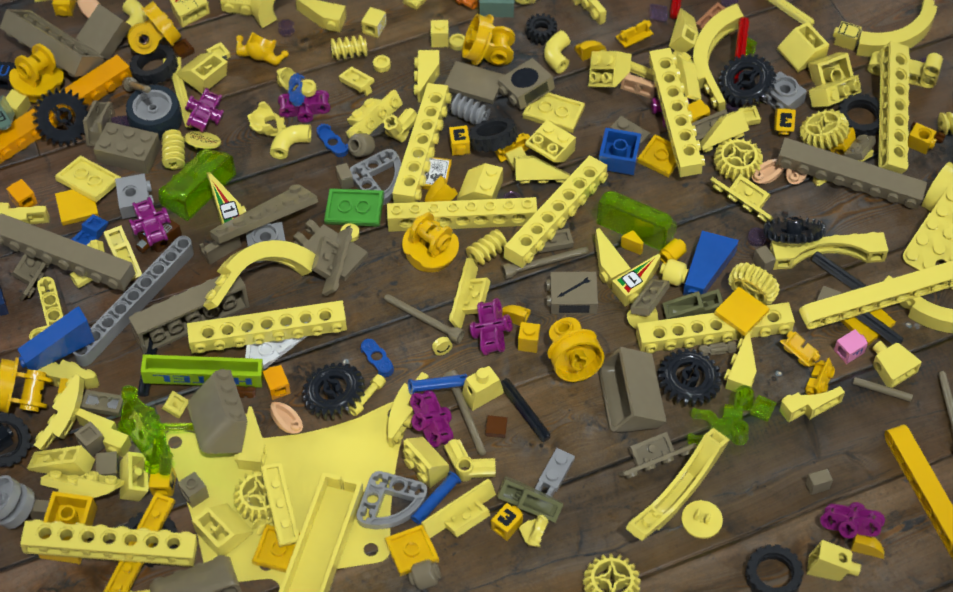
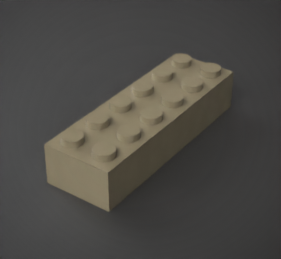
[0,9,105,78]
[128,276,250,355]

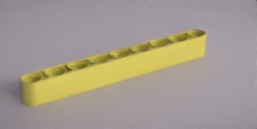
[799,261,953,329]

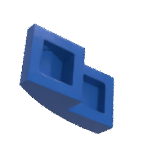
[71,214,108,245]

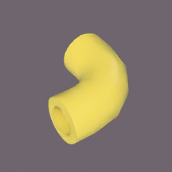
[122,0,147,38]
[544,30,570,74]
[270,124,312,159]

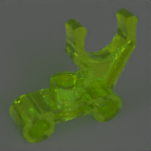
[687,385,754,445]

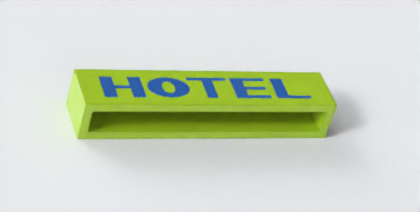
[141,355,264,387]

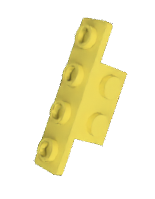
[346,90,403,139]
[711,175,773,223]
[449,258,490,329]
[422,479,496,538]

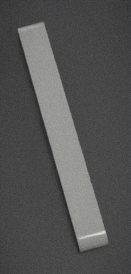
[73,236,194,366]

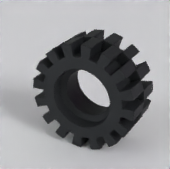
[526,13,557,46]

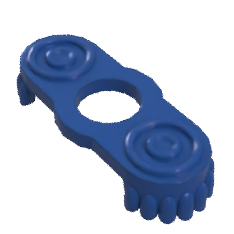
[288,73,305,107]
[316,123,348,157]
[360,339,394,378]

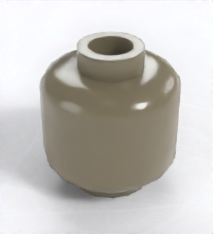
[348,133,375,157]
[408,559,441,590]

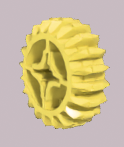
[800,109,849,150]
[713,137,763,182]
[728,262,780,305]
[233,470,288,523]
[583,553,641,592]

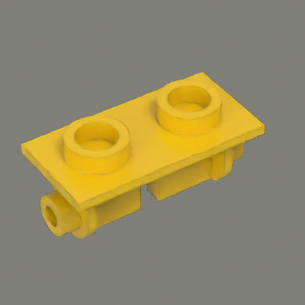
[615,20,654,48]
[494,133,531,162]
[780,330,821,367]
[805,358,835,395]

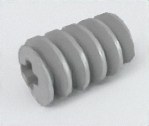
[451,93,491,124]

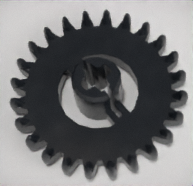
[718,53,777,108]
[32,88,89,147]
[763,216,826,244]
[657,348,722,407]
[301,362,366,419]

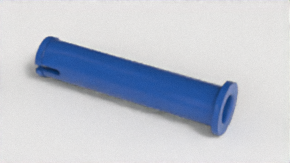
[408,373,467,395]
[410,471,461,525]

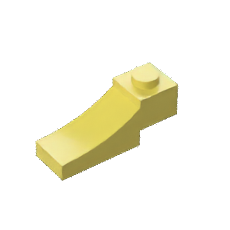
[103,226,142,281]
[779,386,845,422]
[76,408,132,457]

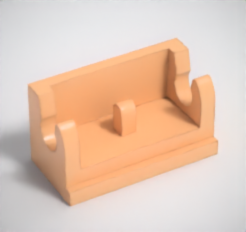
[620,68,657,99]

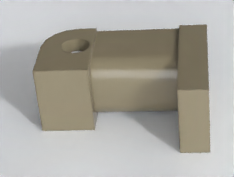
[83,100,115,147]

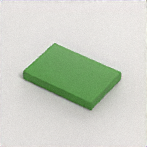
[324,189,385,226]

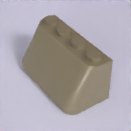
[599,347,667,432]
[188,369,247,454]
[149,555,242,592]

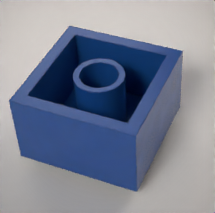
[599,128,641,175]

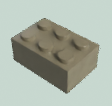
[93,122,161,174]

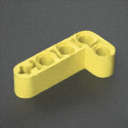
[868,51,943,88]
[29,277,64,340]

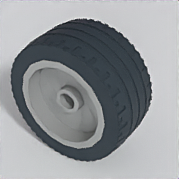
[126,85,182,140]

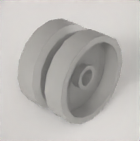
[0,475,35,529]

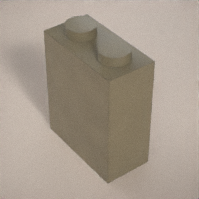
[76,4,131,60]

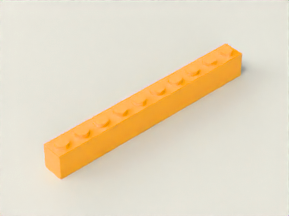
[0,55,133,164]

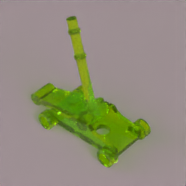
[117,385,194,475]

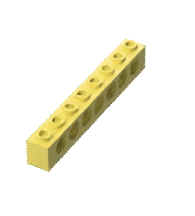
[878,41,910,174]
[649,48,705,177]
[392,83,452,203]
[504,155,608,268]
[387,197,537,232]
[187,300,347,353]
[636,302,795,353]
[20,520,197,567]

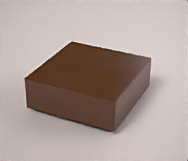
[170,38,195,60]
[485,415,508,438]

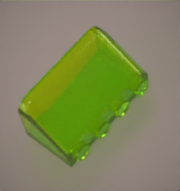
[158,149,236,222]
[597,191,677,251]

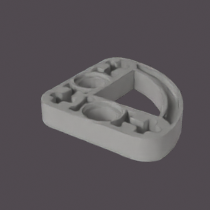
[350,149,401,205]
[357,471,427,529]

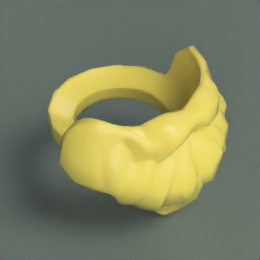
[276,67,298,92]
[519,515,548,547]

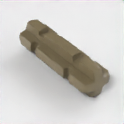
[698,341,737,356]

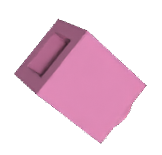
[834,329,868,364]

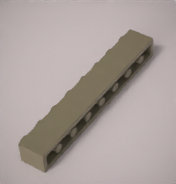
[776,137,927,209]
[0,213,136,291]

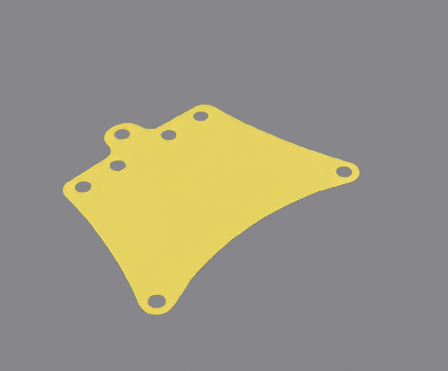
[161,402,402,587]

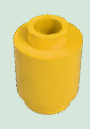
[659,238,687,264]

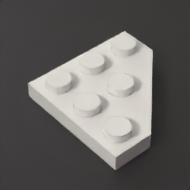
[245,322,308,369]

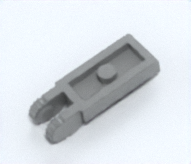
[535,448,575,497]

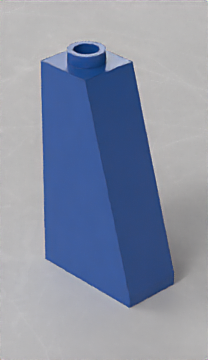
[683,231,739,295]
[18,306,95,370]

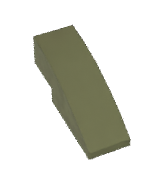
[662,289,724,319]
[497,476,563,523]

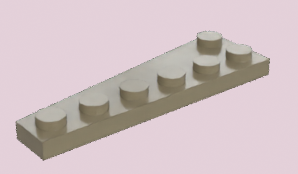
[210,185,318,244]

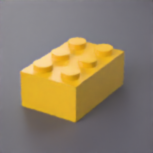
[38,491,97,564]

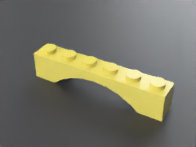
[770,232,888,270]

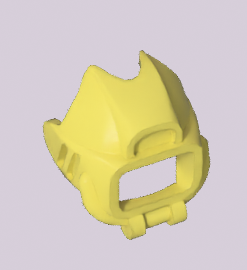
[247,102,286,137]

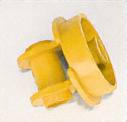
[128,1,182,54]
[462,14,515,66]
[9,43,64,102]
[402,212,459,272]
[547,317,604,382]
[0,357,53,413]

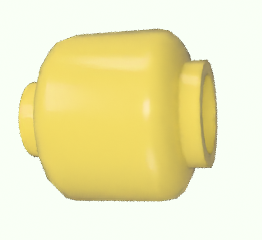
[660,259,689,286]

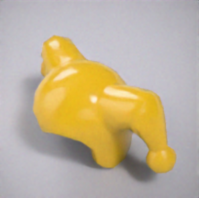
[236,32,289,66]

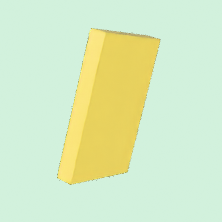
[523,93,585,133]
[55,155,121,202]

